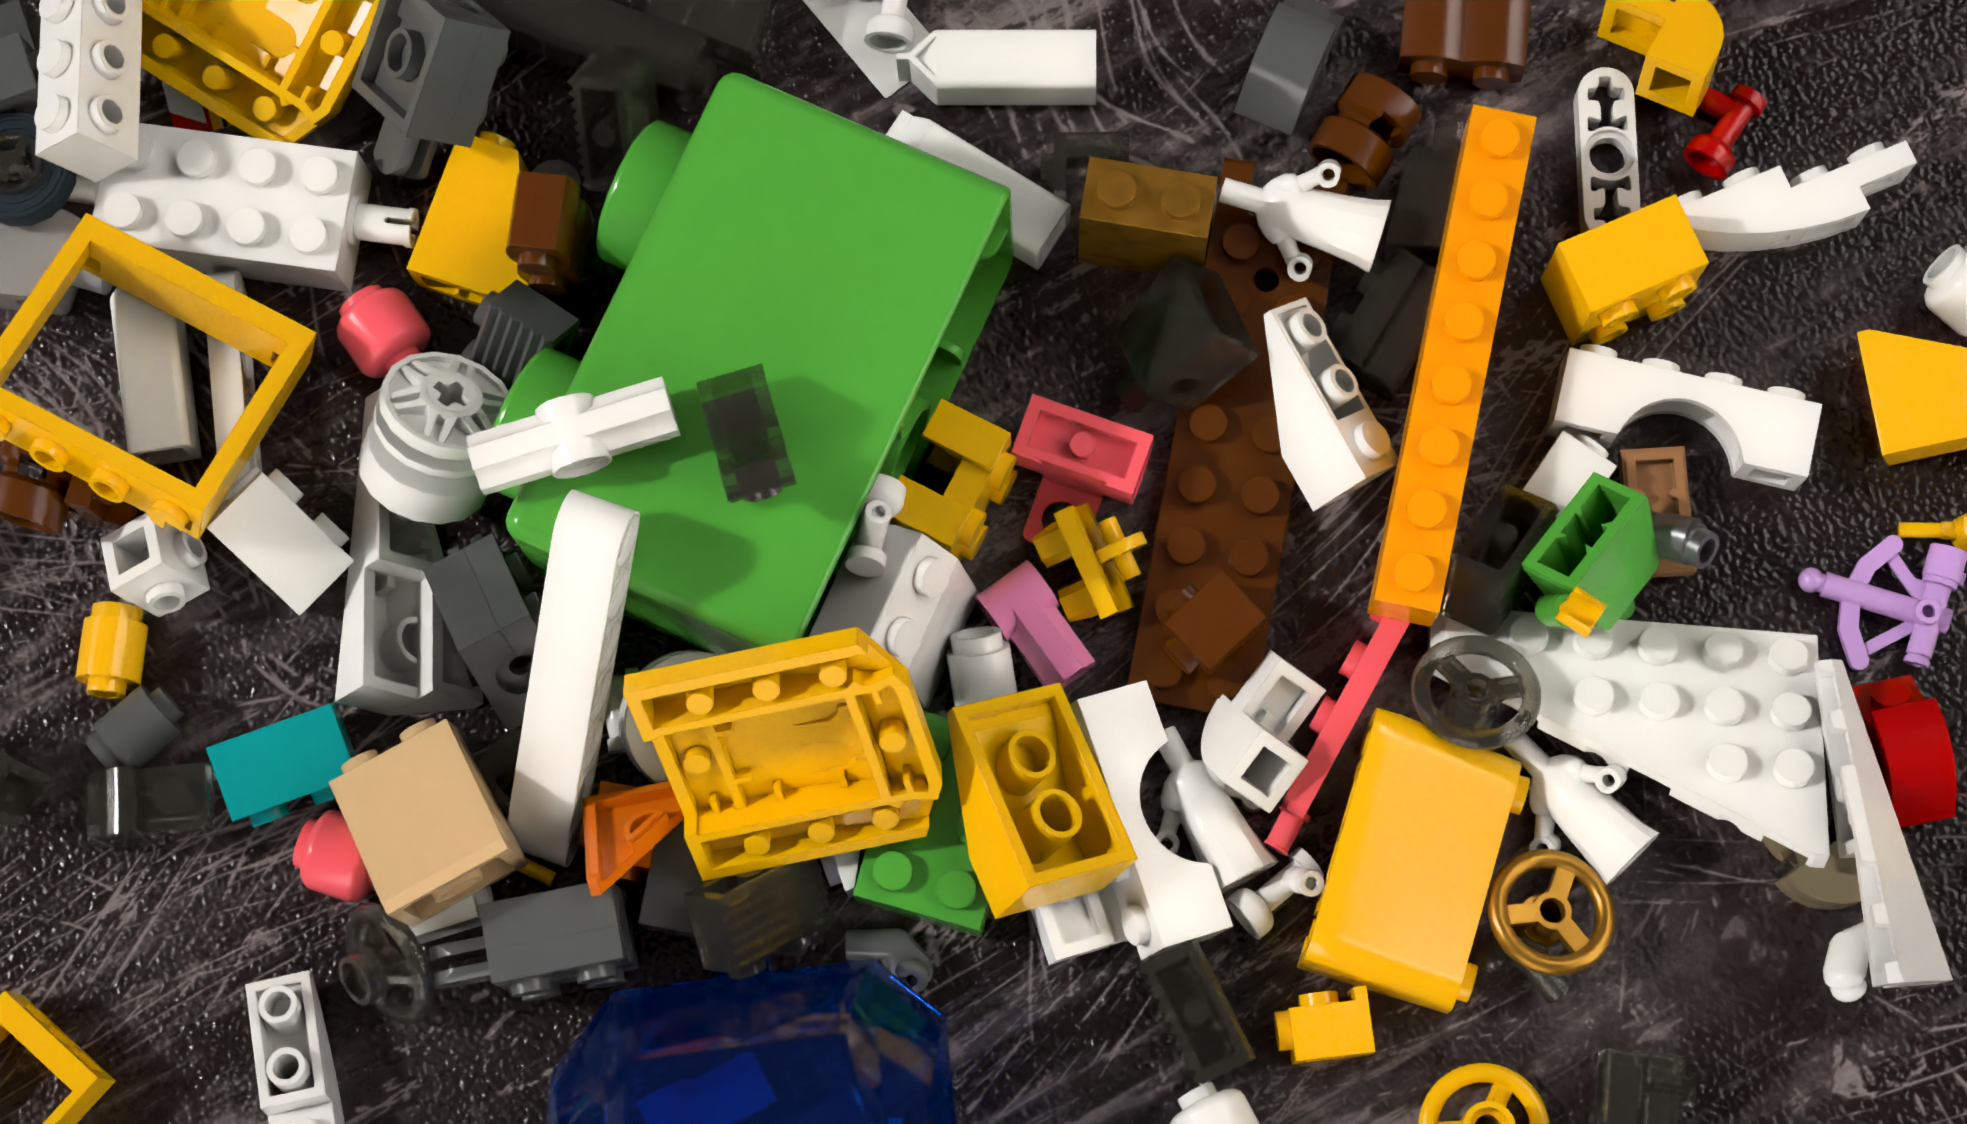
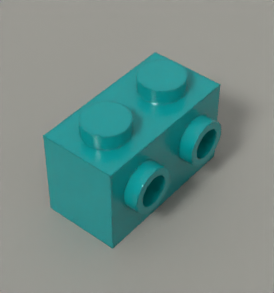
[206,702,356,828]

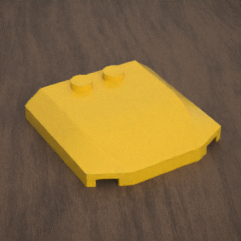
[141,0,380,143]
[623,627,942,881]

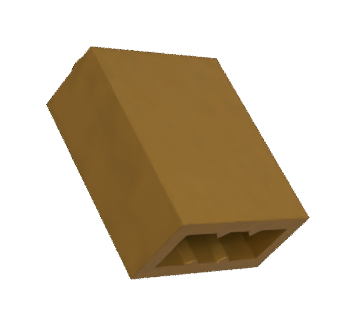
[1078,156,1218,282]

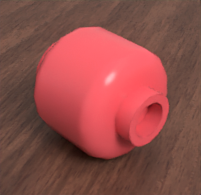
[336,285,431,379]
[293,809,374,903]

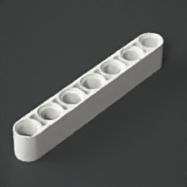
[507,489,640,868]

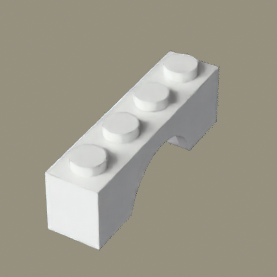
[1545,344,1822,491]
[1070,680,1233,960]

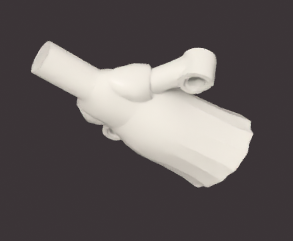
[1218,159,1392,282]
[1156,726,1279,895]
[1504,730,1660,886]

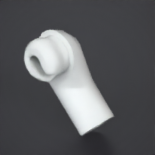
[1823,921,1869,1002]

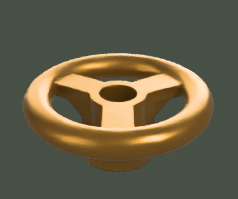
[1487,849,1615,976]

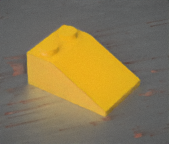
[946,683,1138,919]

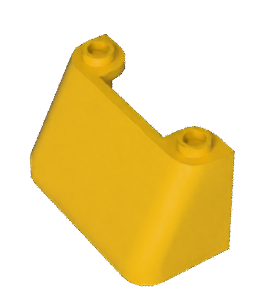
[1297,707,1530,1014]

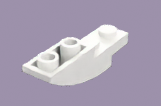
[1678,140,1917,252]
[245,970,345,1124]

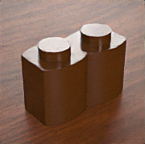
[1397,0,1531,90]
[506,171,591,295]

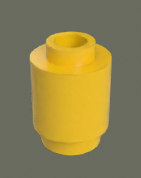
[75,601,149,699]

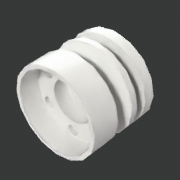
[359,352,509,524]

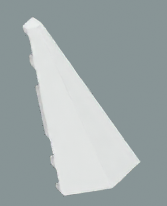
[335,388,483,716]
[1814,659,1953,989]

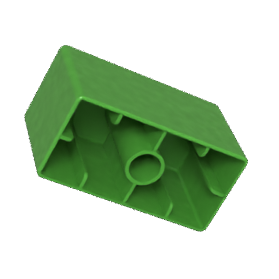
[493,72,1014,655]

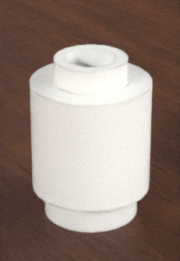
[946,626,1017,707]

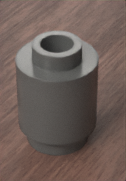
[85,685,185,779]

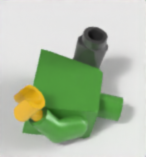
[1521,472,1719,638]

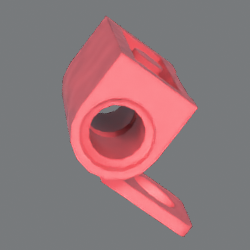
[1011,394,1154,558]

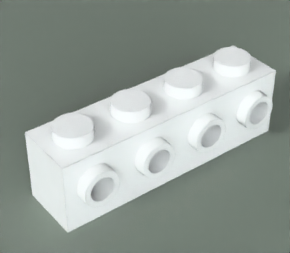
[34,0,143,182]

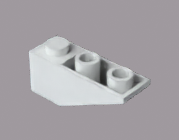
[1263,297,1398,512]

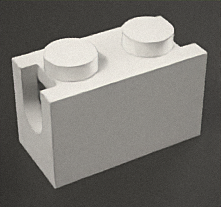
[206,465,354,616]

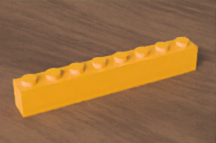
[1367,104,1537,627]

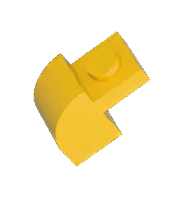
[1597,0,1724,117]

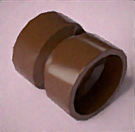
[1307,72,1422,192]
[0,439,72,536]

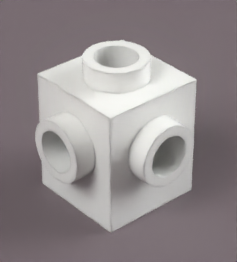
[100,513,210,617]

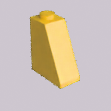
[406,131,528,306]
[1857,329,1967,466]

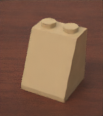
[329,718,529,927]

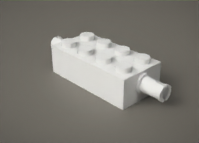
[67,123,419,292]

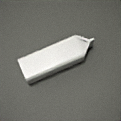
[896,29,1096,105]
[886,110,1071,270]
[110,287,202,466]

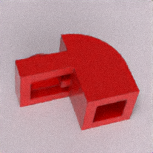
[1852,674,1957,828]

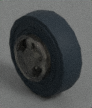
[0,112,76,226]

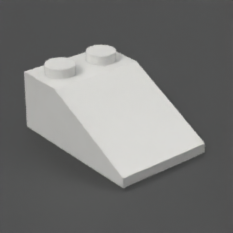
[809,524,979,709]

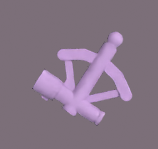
[1798,535,1967,671]

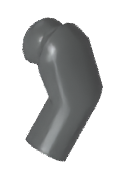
[845,928,933,994]

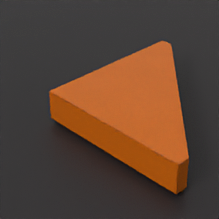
[582,781,684,897]

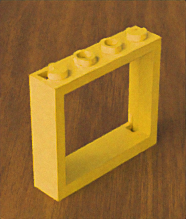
[0,213,317,540]

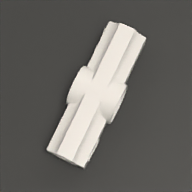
[466,376,681,495]

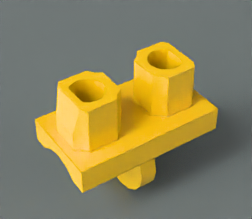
[1032,502,1147,622]

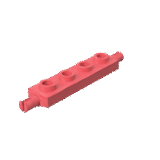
[1263,614,1409,856]

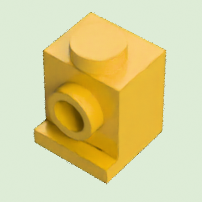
[1274,985,1375,1065]

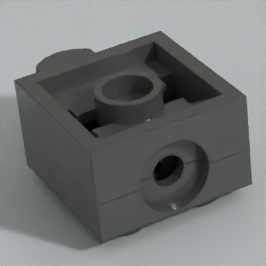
[351,0,511,180]
[422,533,543,732]
[429,883,640,1002]

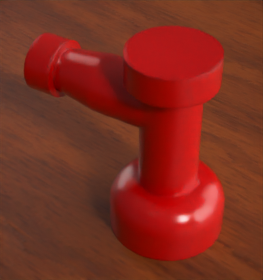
[1683,84,1767,180]

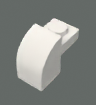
[1201,650,1326,814]

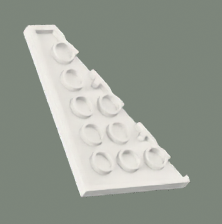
[1427,605,1830,868]

